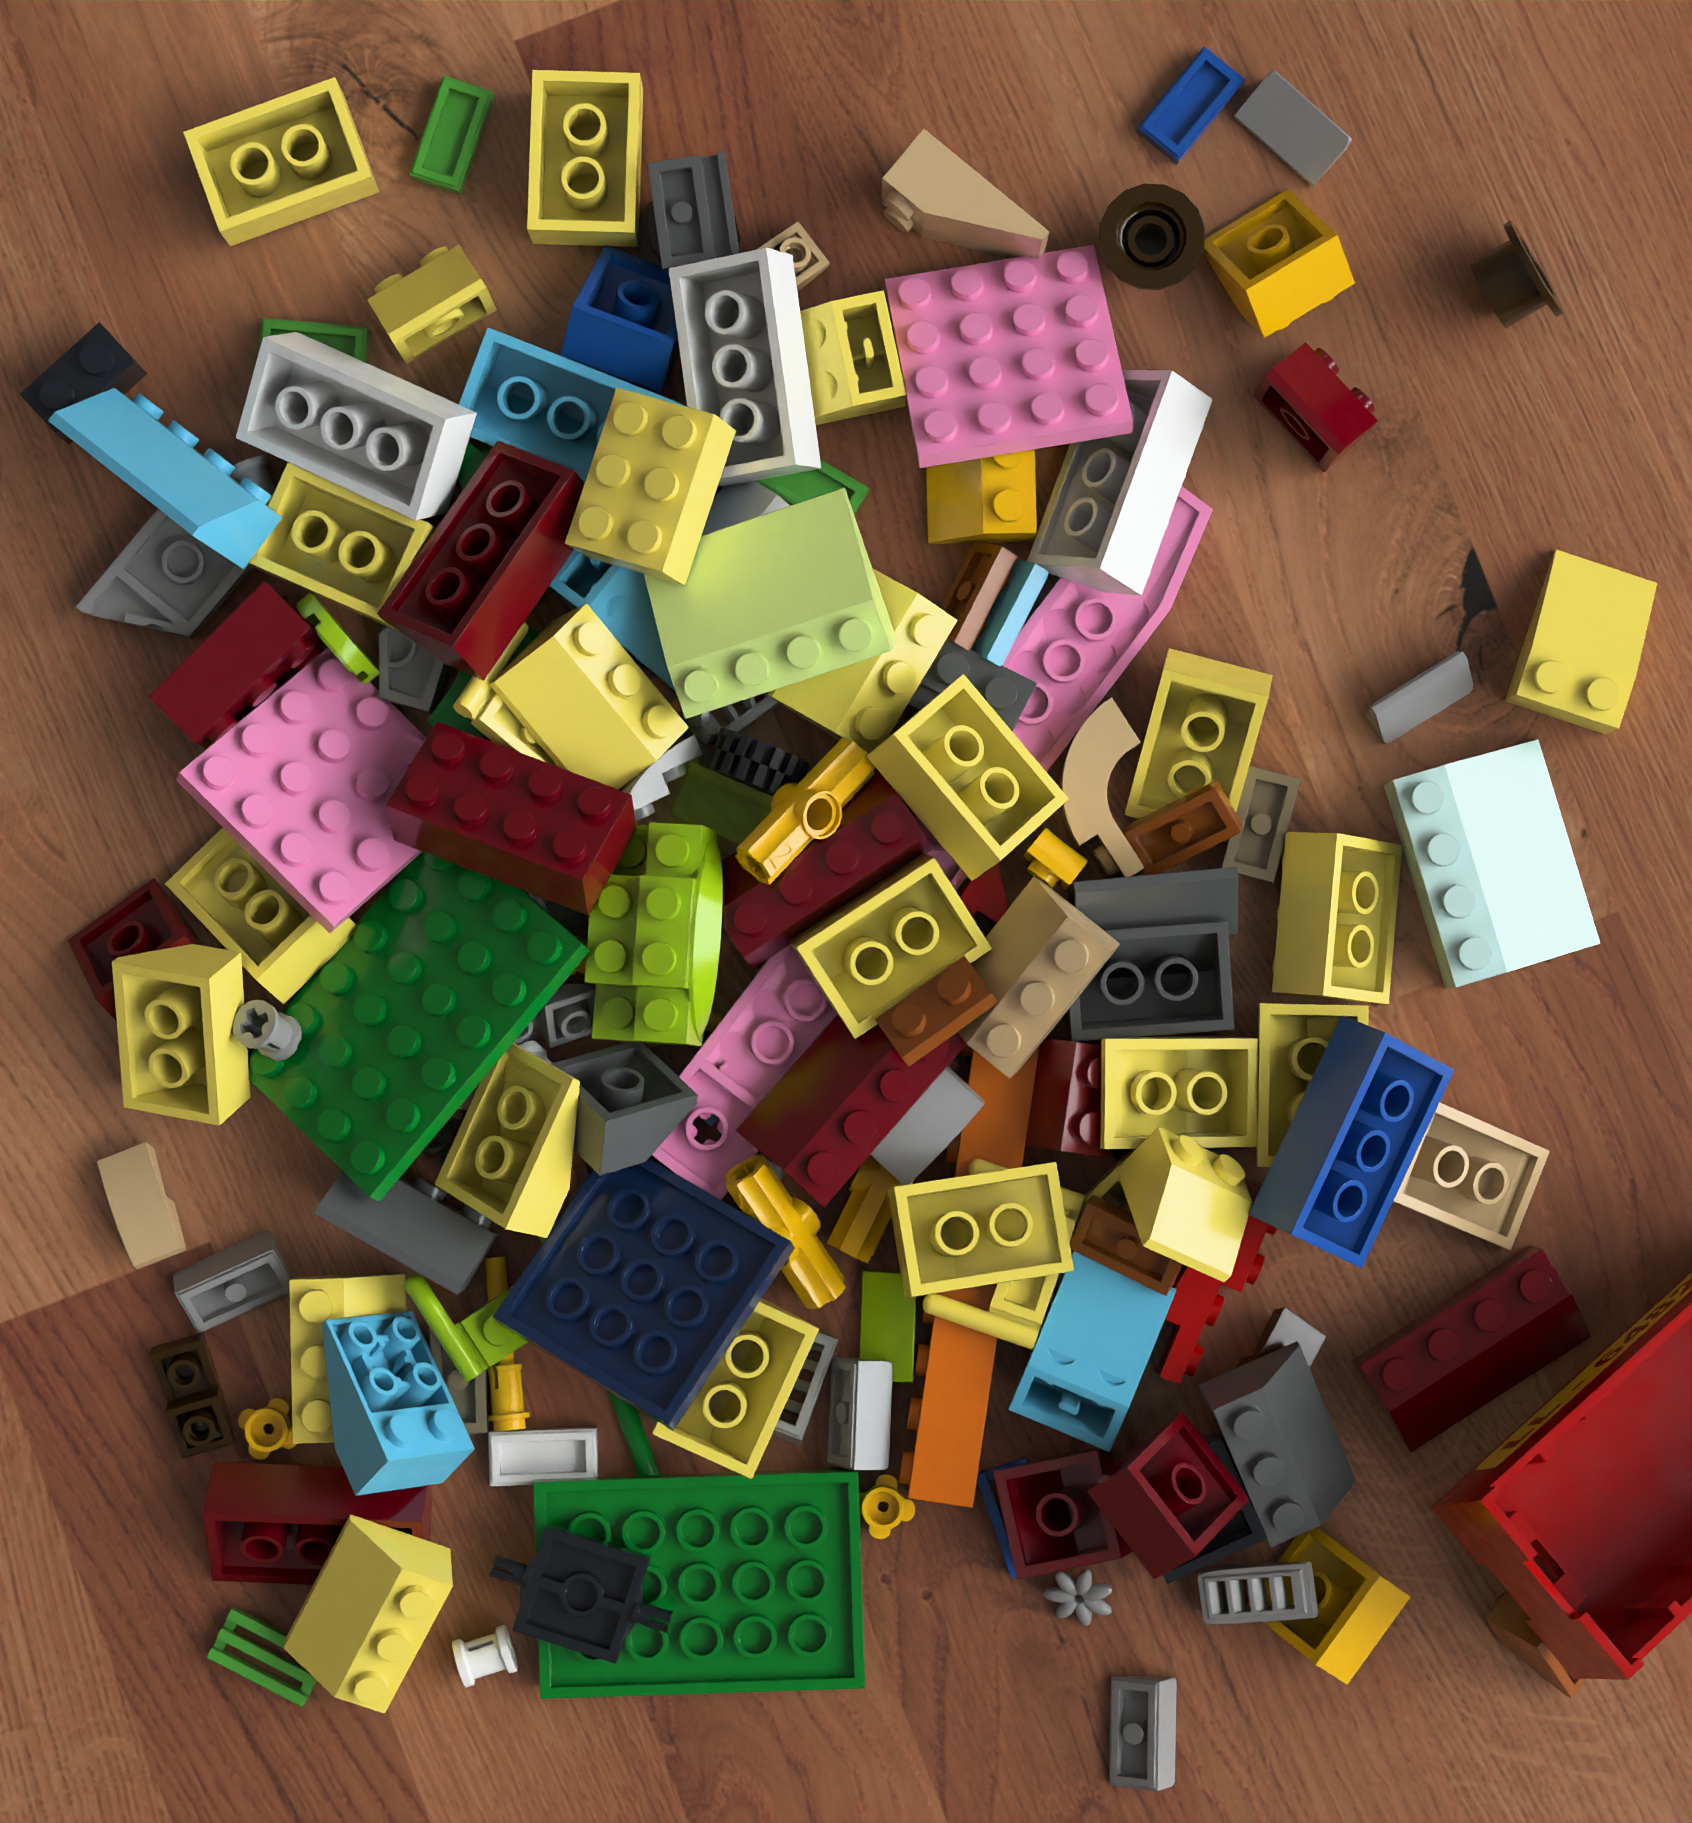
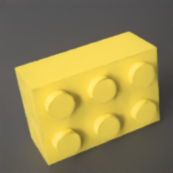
[527,70,643,247]
[183,77,379,246]
[565,387,736,586]
[249,462,436,631]
[866,674,1069,881]

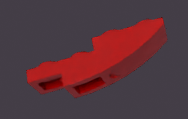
[1155,1192,1278,1385]

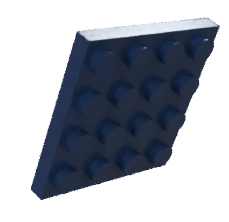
[493,1158,795,1431]

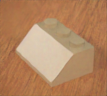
[958,876,1120,1078]

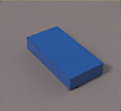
[1136,46,1245,165]

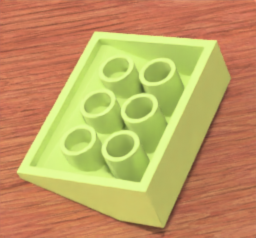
[644,487,897,719]

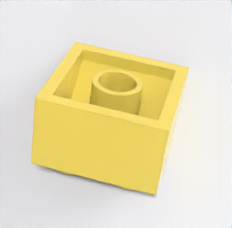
[367,245,497,364]
[1116,1127,1252,1282]

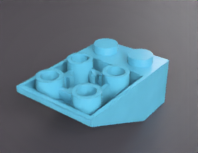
[548,549,676,692]
[1009,1251,1177,1452]
[322,1311,475,1496]

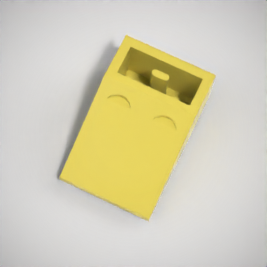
[800,290,906,425]

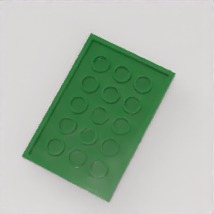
[248,852,591,1202]
[533,1469,865,1699]

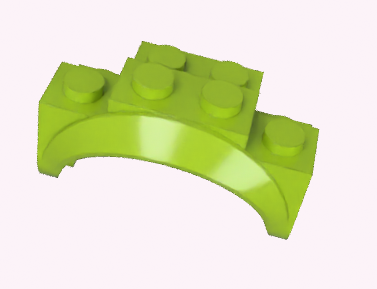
[584,822,723,1047]

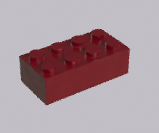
[386,722,637,915]

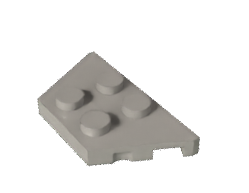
[76,449,254,639]

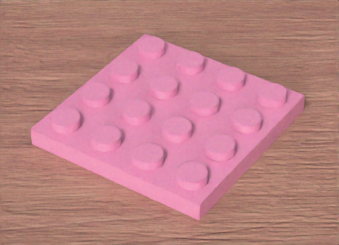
[885,245,1133,468]
[176,648,426,934]

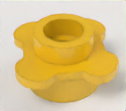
[238,1398,297,1460]
[859,1474,915,1539]

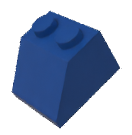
[560,245,680,392]

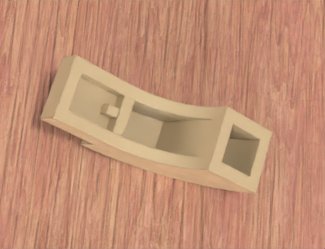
[1059,697,1145,878]

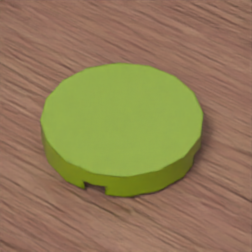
[296,592,380,685]

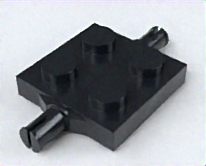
[490,1523,673,1664]

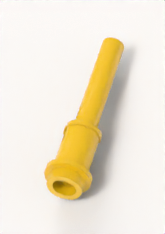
[484,1257,530,1432]

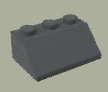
[1068,867,1239,937]
[1066,921,1234,1042]
[314,1171,500,1295]
[1198,1341,1356,1547]

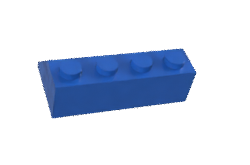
[1248,1016,1454,1268]

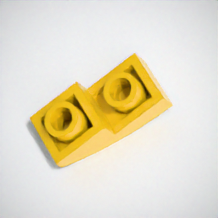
[1023,828,1088,890]

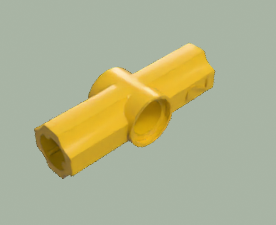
[735,738,876,885]
[724,1155,846,1309]
[827,1155,914,1263]

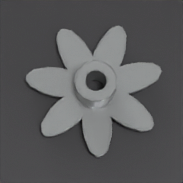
[1043,1569,1112,1626]

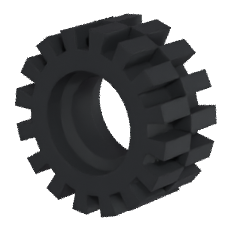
[705,728,810,798]

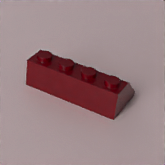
[377,441,585,681]
[721,768,932,969]
[735,1014,967,1207]
[1351,1245,1591,1453]
[203,1461,432,1585]

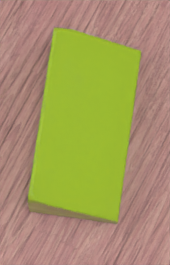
[860,1271,916,1383]

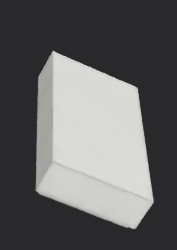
[488,1427,599,1486]

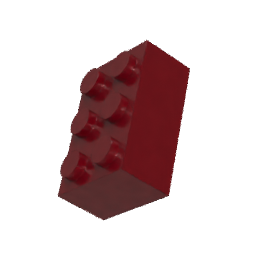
[148,581,324,749]

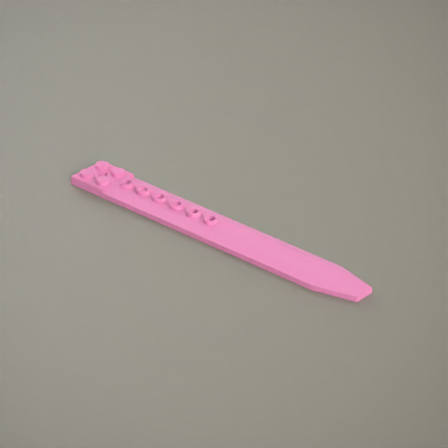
[652,486,1213,1200]

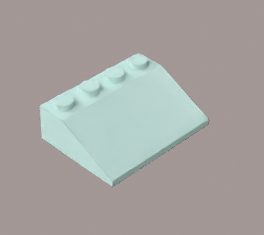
[1384,739,1600,989]

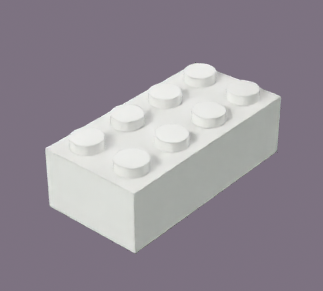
[669,247,821,487]
[236,332,477,521]

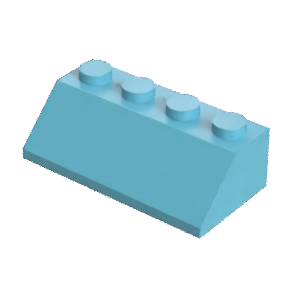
[459,327,687,482]
[48,388,283,569]

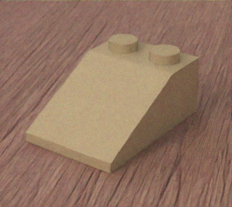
[881,129,1049,259]
[1393,1102,1550,1250]

